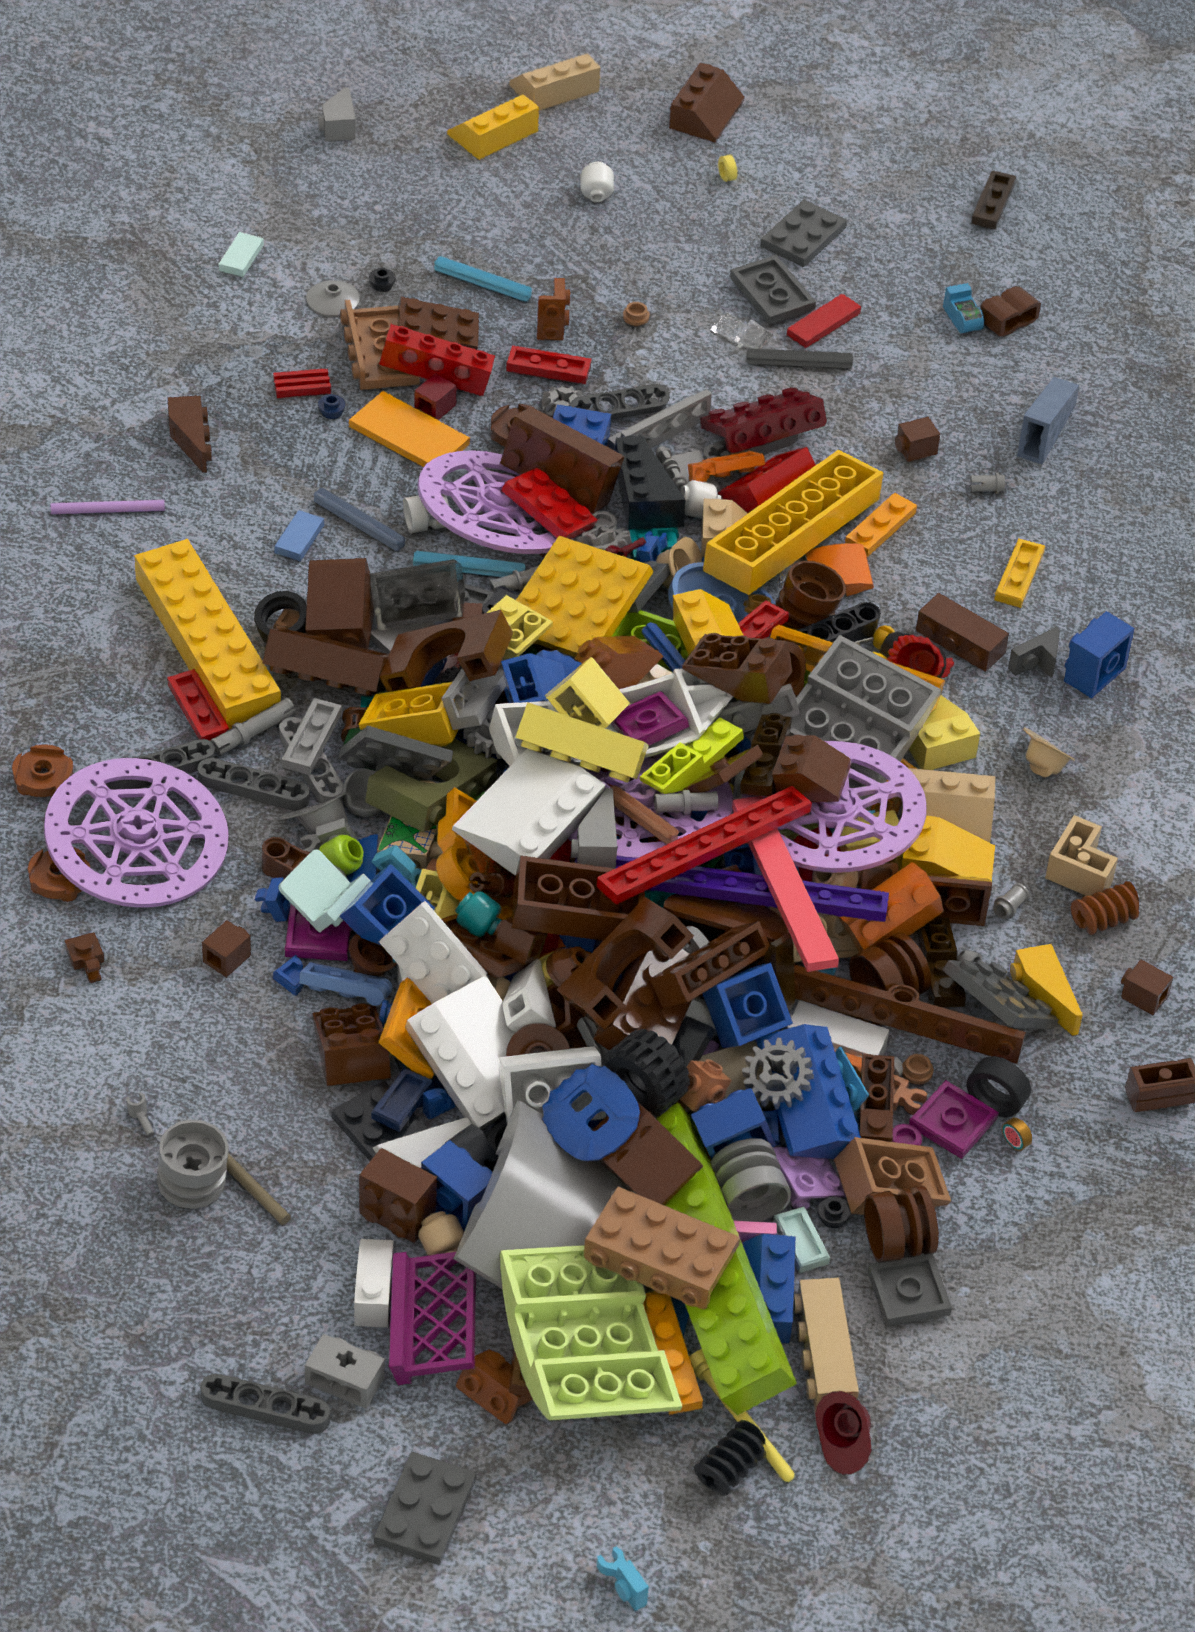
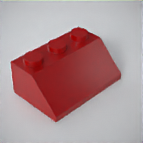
[717,447,816,513]

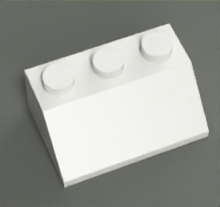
[498,1046,606,1124]

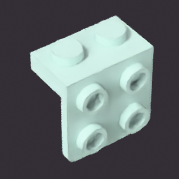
[278,849,370,932]

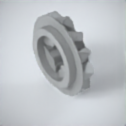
[542,385,582,416]

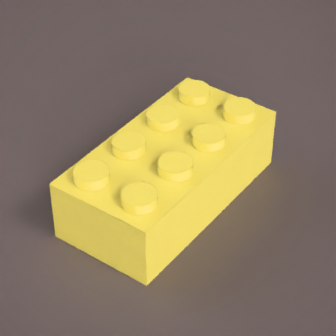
[515,702,649,783]

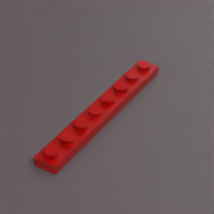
[596,786,812,904]

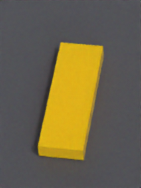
[994,538,1045,608]

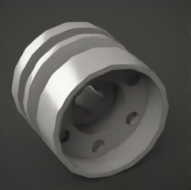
[157,1120,229,1209]
[710,1138,791,1222]

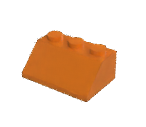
[837,862,944,952]

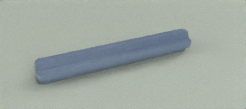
[314,488,405,551]

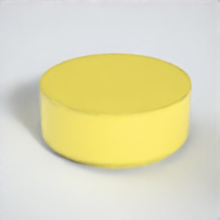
[718,155,737,182]

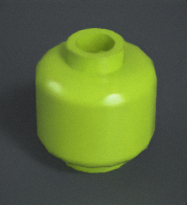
[319,834,364,876]

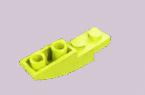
[640,717,744,794]

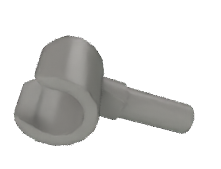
[126,1093,155,1137]

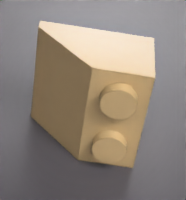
[701,498,748,557]

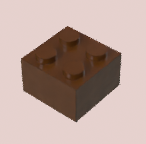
[359,1148,437,1243]

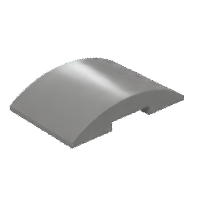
[790,635,941,800]
[454,1100,627,1289]

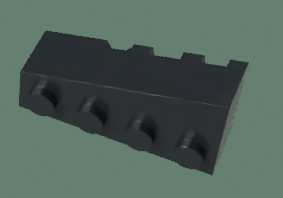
[615,436,686,530]

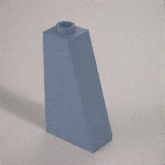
[1017,377,1079,465]

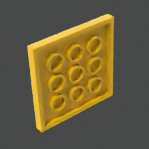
[516,536,654,657]

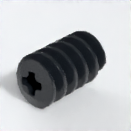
[693,1420,766,1496]

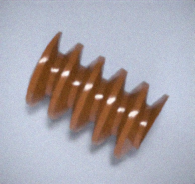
[1071,881,1139,935]

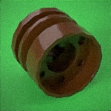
[774,561,846,631]
[849,933,931,995]
[864,1185,939,1263]

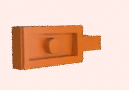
[688,451,765,482]

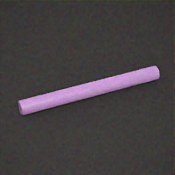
[51,500,165,514]

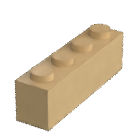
[793,1278,859,1412]

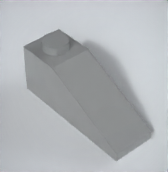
[571,788,617,869]

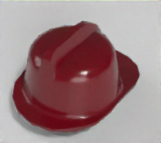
[815,1391,871,1474]

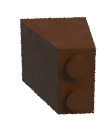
[306,558,377,649]

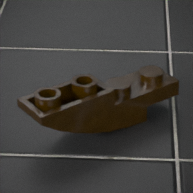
[740,713,792,797]
[918,916,966,1007]

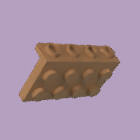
[340,300,420,390]
[584,1187,740,1309]

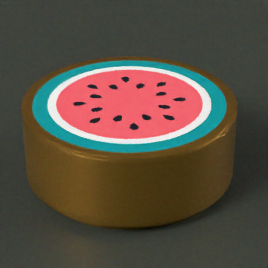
[1001,1117,1032,1151]

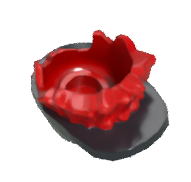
[880,631,954,678]

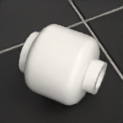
[581,162,614,202]
[680,480,721,519]

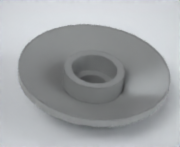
[306,280,360,318]

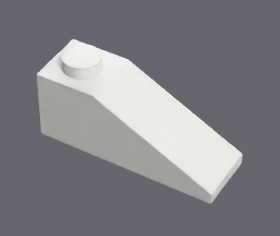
[354,1239,394,1327]

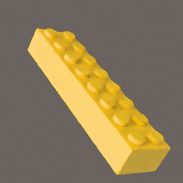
[703,450,884,595]
[134,539,281,730]

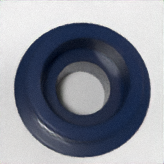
[318,394,345,419]

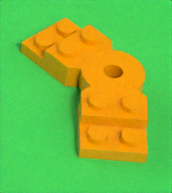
[436,787,513,935]

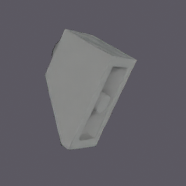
[318,87,356,141]

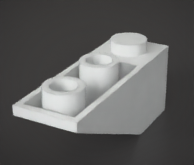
[502,959,556,1033]

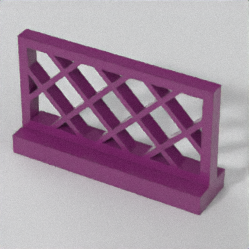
[389,1252,476,1385]

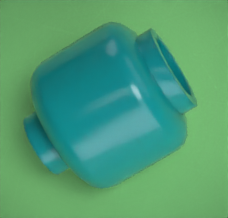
[455,891,502,938]

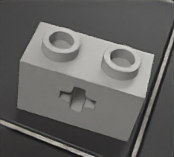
[305,1334,385,1409]

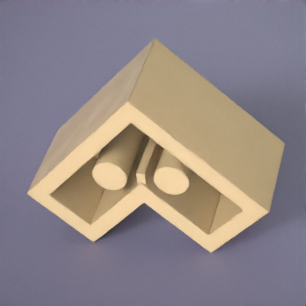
[1045,815,1118,896]

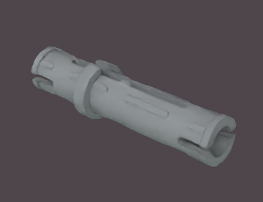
[211,697,296,756]

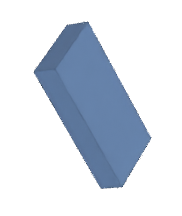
[274,510,324,561]

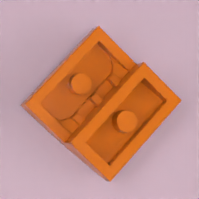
[806,543,874,597]

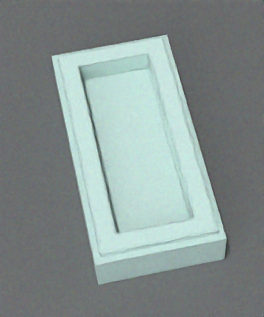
[219,232,264,277]
[773,1207,830,1273]

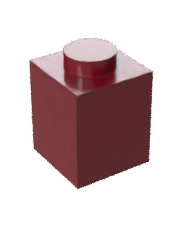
[414,374,457,420]

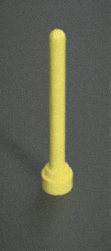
[689,1349,794,1482]

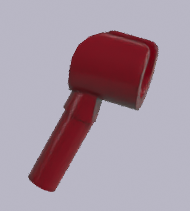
[605,537,646,558]

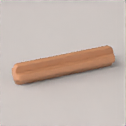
[611,785,679,844]

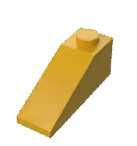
[1010,944,1083,1036]

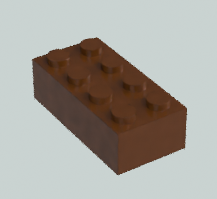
[500,406,625,514]
[262,628,389,696]
[511,855,645,941]
[593,949,692,1051]

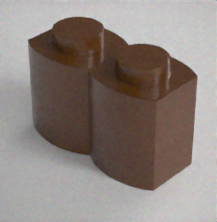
[980,286,1041,337]

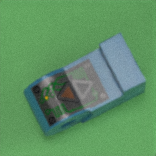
[943,283,984,334]

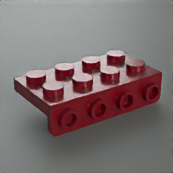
[700,387,827,453]

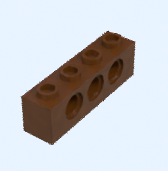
[650,921,770,1008]

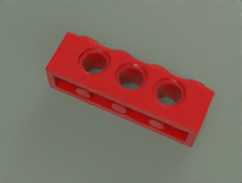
[379,324,495,396]

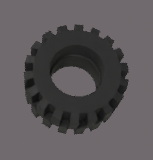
[602,1029,690,1118]

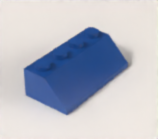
[756,1024,861,1159]

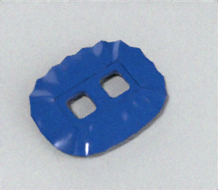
[542,1064,640,1161]

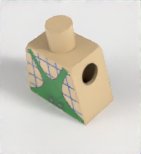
[377,816,443,871]

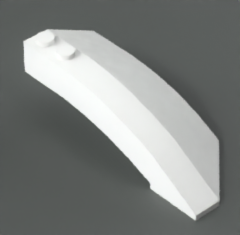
[489,669,733,770]

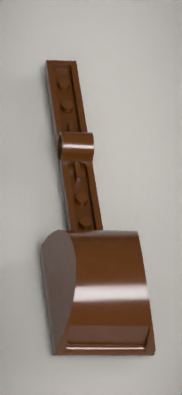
[663,894,1026,1064]

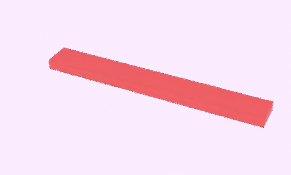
[732,796,839,972]

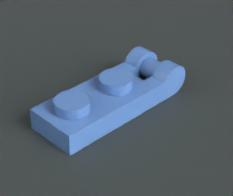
[299,962,393,1006]

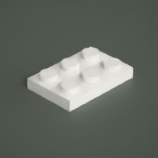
[379,901,487,1004]

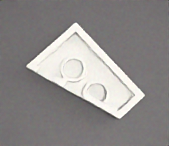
[373,1117,472,1168]

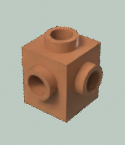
[680,1059,732,1112]

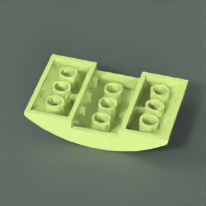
[500,1245,682,1421]

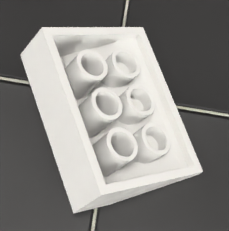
[452,749,606,875]
[405,975,515,1131]

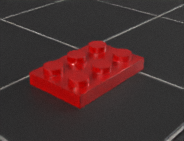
[501,467,598,539]

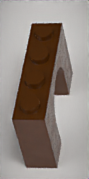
[379,610,513,692]
[557,897,694,1030]

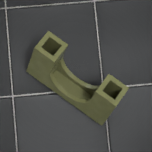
[365,738,498,832]

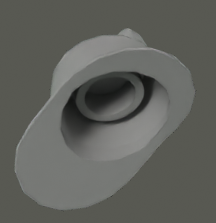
[279,792,348,834]

